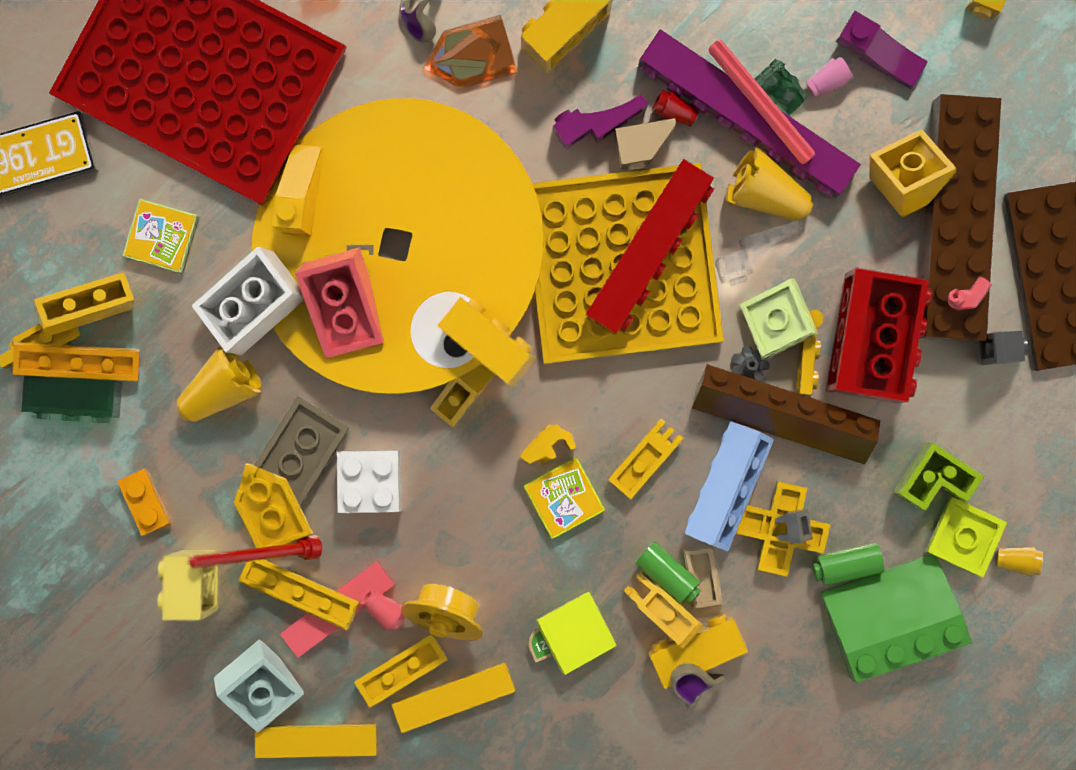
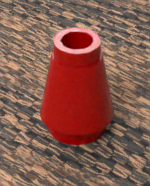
[652,90,699,127]

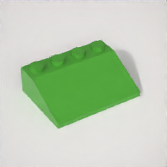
[820,554,972,683]

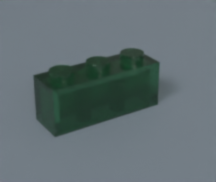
[21,375,122,423]

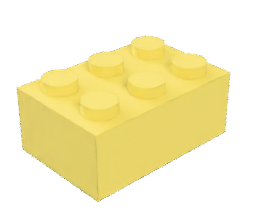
[158,550,219,620]

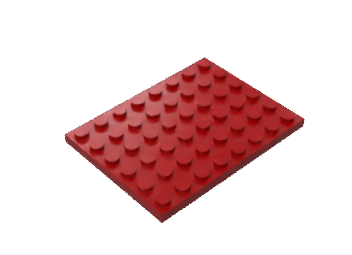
[49,0,347,206]

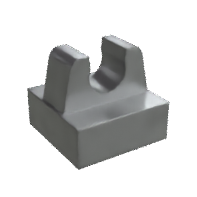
[776,509,813,544]

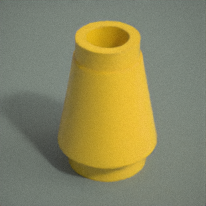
[996,547,1043,577]

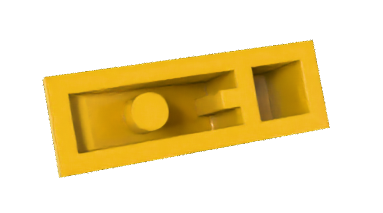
[271,144,323,236]

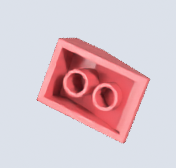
[295,247,384,358]

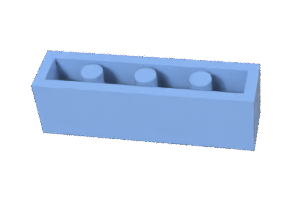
[684,421,774,551]

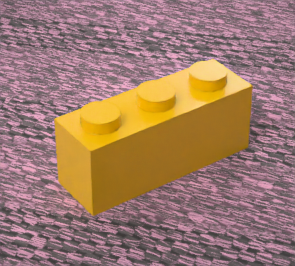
[34,272,134,337]
[437,297,536,387]
[648,614,748,689]

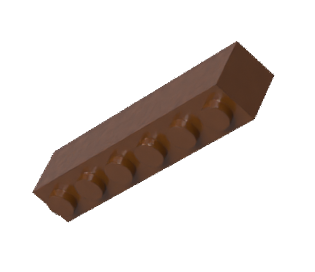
[692,364,881,465]

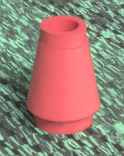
[361,589,406,631]

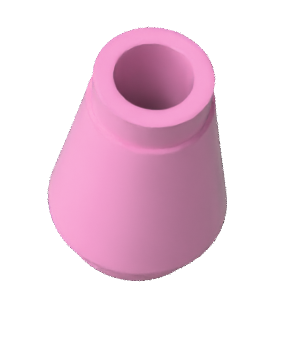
[806,57,853,97]

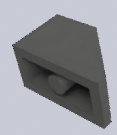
[979,331,1028,366]

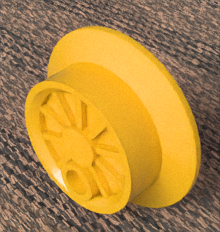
[401,584,483,641]

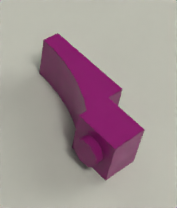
[836,11,928,90]
[552,94,648,150]

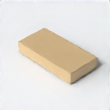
[683,545,723,610]

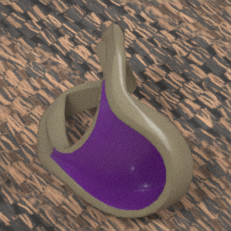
[399,0,436,42]
[670,663,726,709]

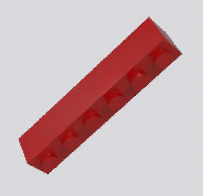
[585,159,715,335]

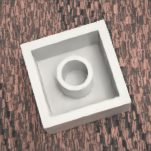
[337,450,402,513]

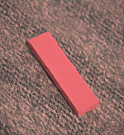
[280,560,395,658]

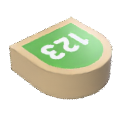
[528,628,553,663]

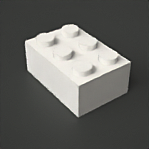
[191,246,304,355]

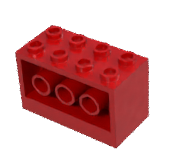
[825,268,932,403]

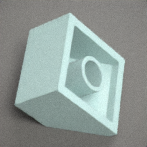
[214,639,304,732]

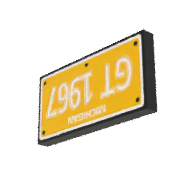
[0,111,97,198]

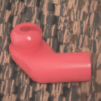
[948,277,992,310]

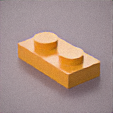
[117,468,172,536]

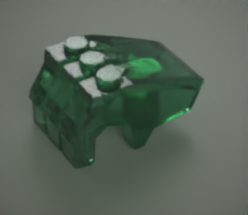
[755,59,807,116]

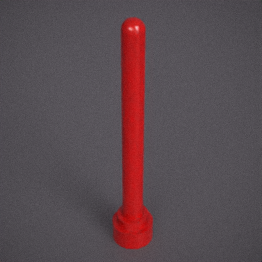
[188,535,322,568]

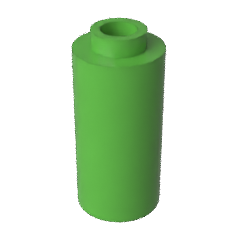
[635,542,701,605]
[812,543,884,586]

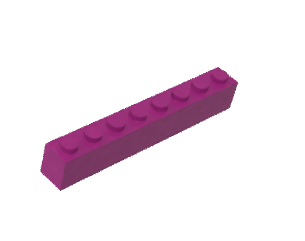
[638,29,861,199]

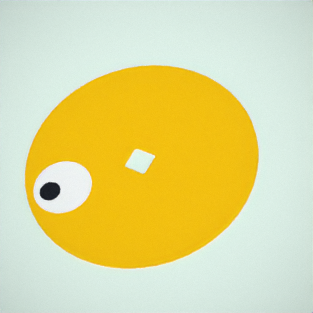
[251,98,544,394]

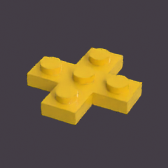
[736,481,831,577]

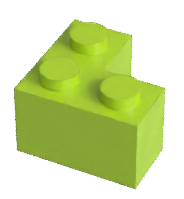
[892,442,985,511]

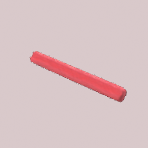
[708,39,815,164]

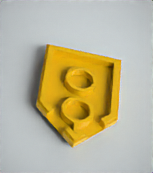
[233,463,313,548]

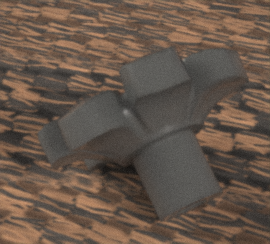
[731,346,770,381]

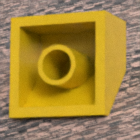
[869,129,956,218]

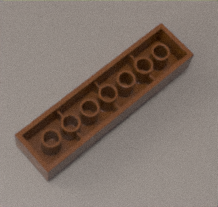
[920,94,1002,343]

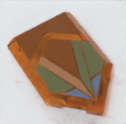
[423,15,517,89]

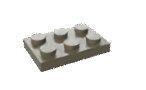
[254,396,350,505]

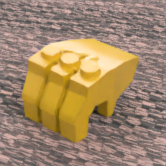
[519,424,577,465]

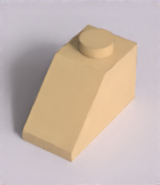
[614,118,676,171]

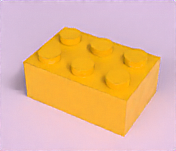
[521,0,612,74]

